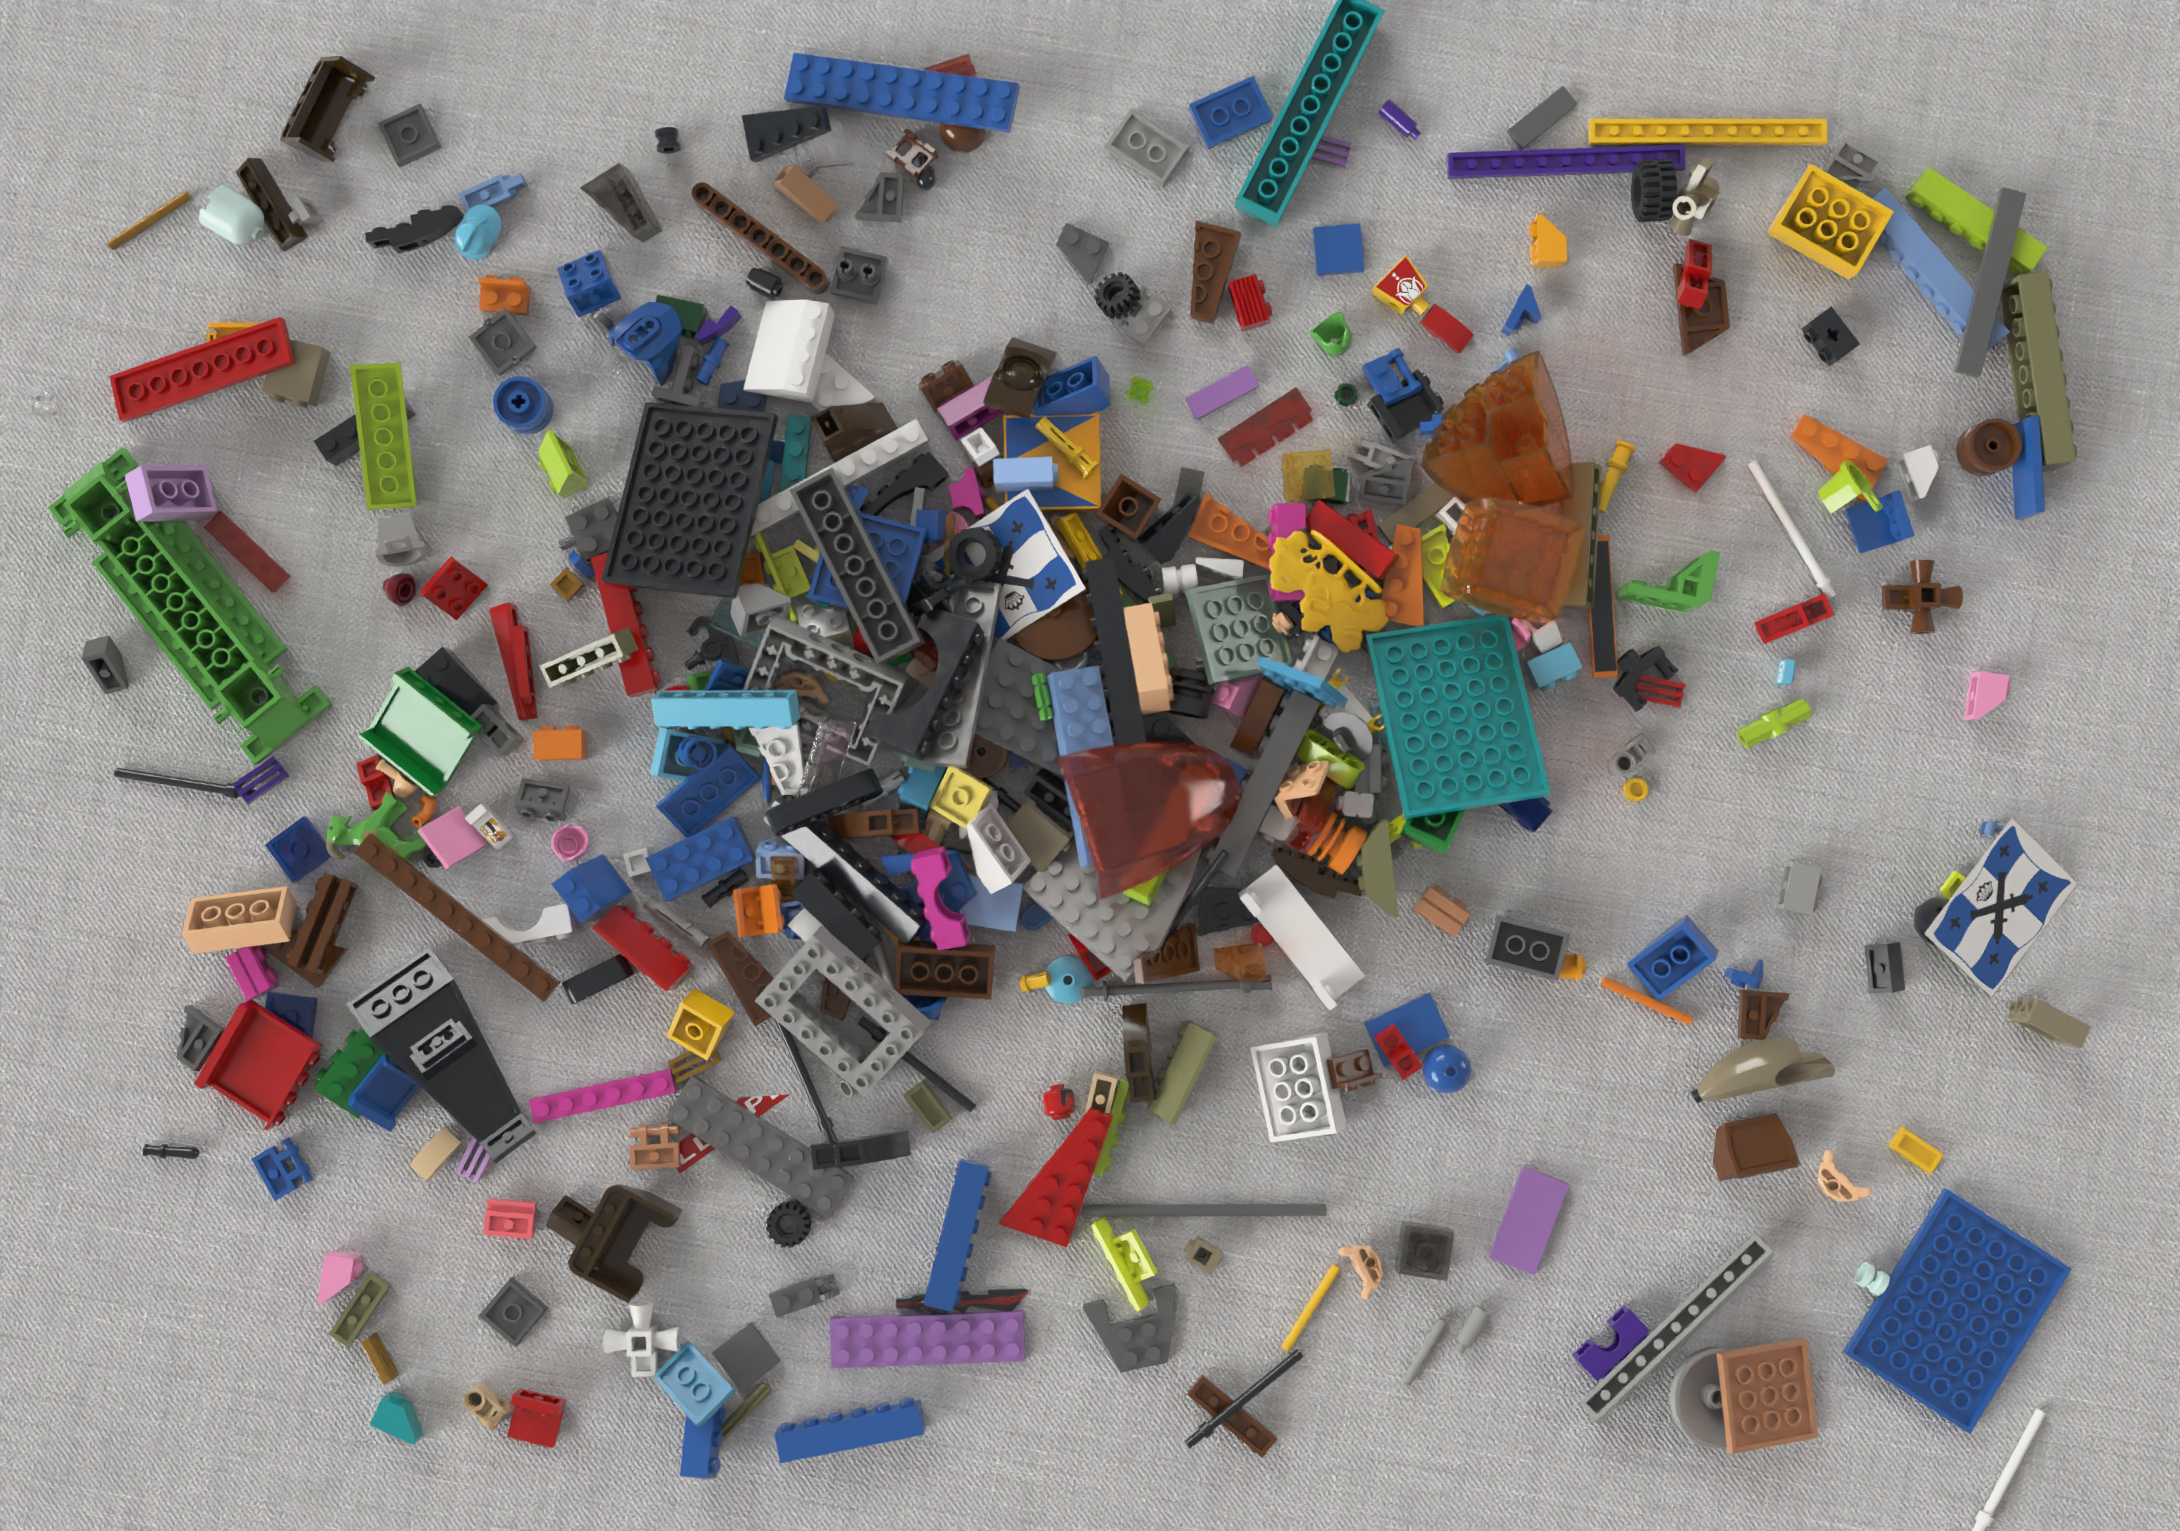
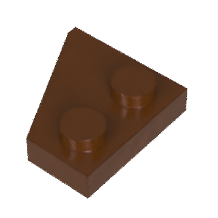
[1737,990,1790,1040]

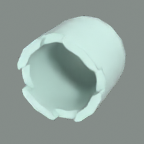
[199,184,264,245]

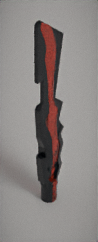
[896,1289,1028,1314]

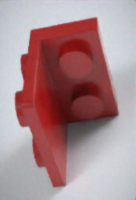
[507,1388,567,1448]

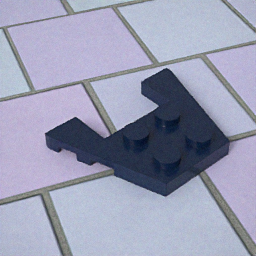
[717,380,785,465]

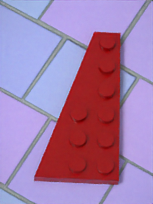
[999,1107,1113,1248]

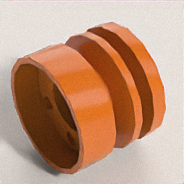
[1306,810,1368,875]

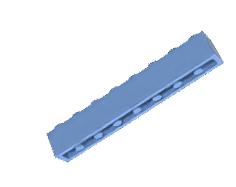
[1872,187,2010,351]

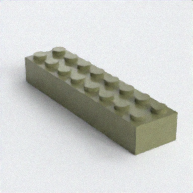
[2001,271,2077,471]

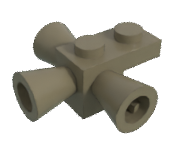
[1669,158,1720,236]

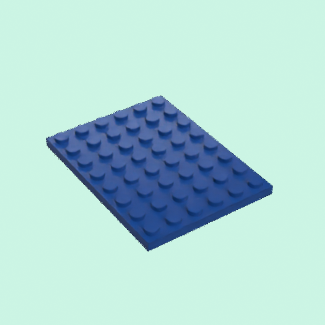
[1843,1188,2072,1434]

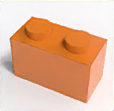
[533,725,587,761]

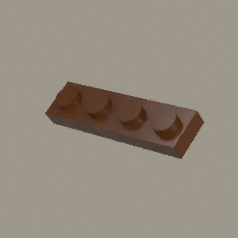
[1187,1374,1277,1458]

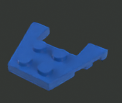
[880,850,977,941]

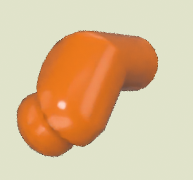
[411,794,437,828]

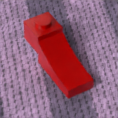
[1677,239,1712,309]
[1754,593,1836,644]

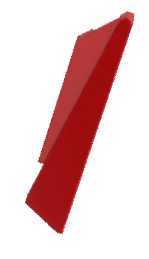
[489,603,538,720]

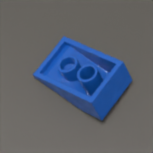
[1033,356,1111,416]
[1627,915,1719,1001]

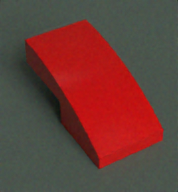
[1420,304,1474,353]
[356,754,396,811]
[1374,1024,1423,1080]

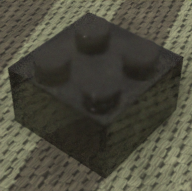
[1395,1220,1454,1281]

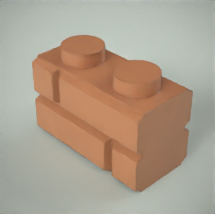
[1412,885,1471,937]

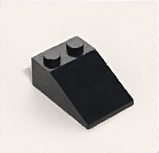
[415,647,498,716]

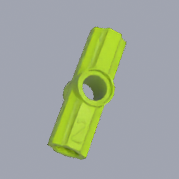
[1736,698,1812,748]

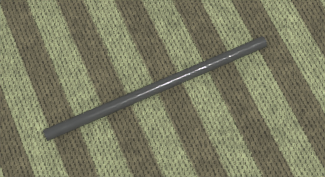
[1085,1204,1327,1217]

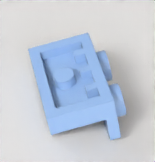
[756,840,806,880]

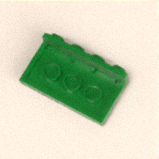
[314,1026,385,1119]

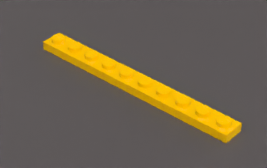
[1588,119,1827,145]

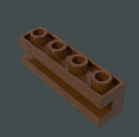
[287,872,358,975]

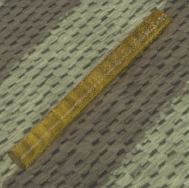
[943,514,955,605]

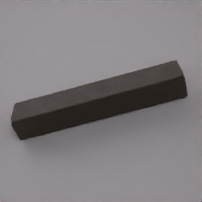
[235,158,308,251]

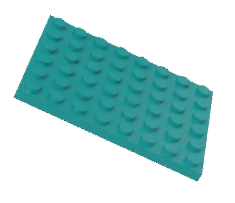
[1365,613,1551,819]

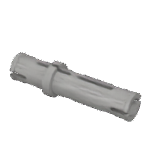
[643,894,710,949]

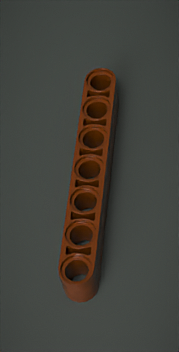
[692,182,829,294]

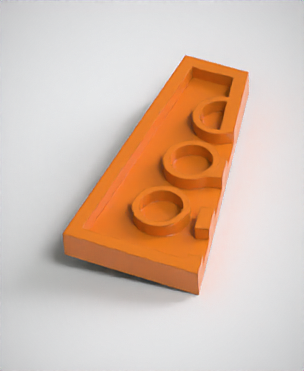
[1790,414,1888,503]

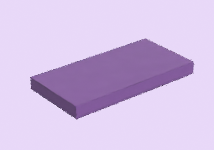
[1488,1166,1569,1275]

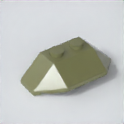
[1355,818,1398,917]

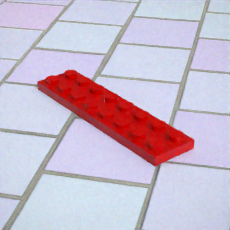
[109,317,296,422]

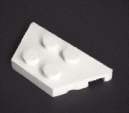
[810,353,876,412]

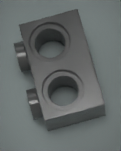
[471,704,524,756]

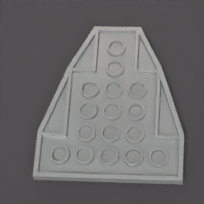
[1022,803,1208,983]

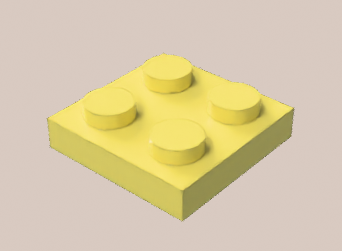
[929,767,993,830]

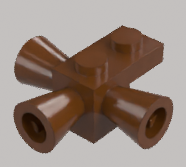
[1882,560,1963,634]

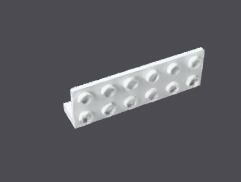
[1238,865,1364,1011]

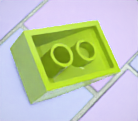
[538,429,590,498]

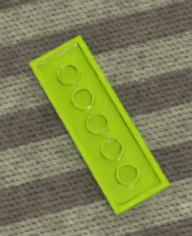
[350,362,417,510]

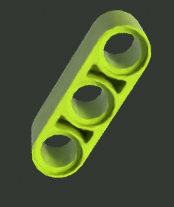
[1296,730,1364,788]

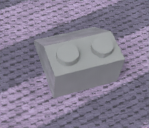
[730,583,791,638]

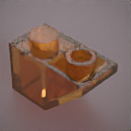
[1213,943,1266,983]

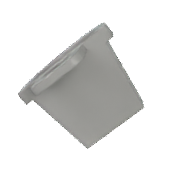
[375,514,427,567]

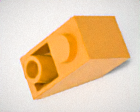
[1529,214,1567,268]

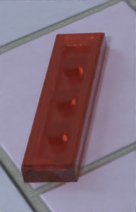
[203,511,291,593]

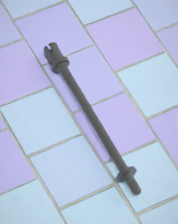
[1080,974,1272,1002]

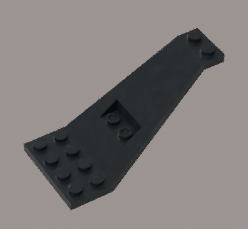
[346,947,537,1163]

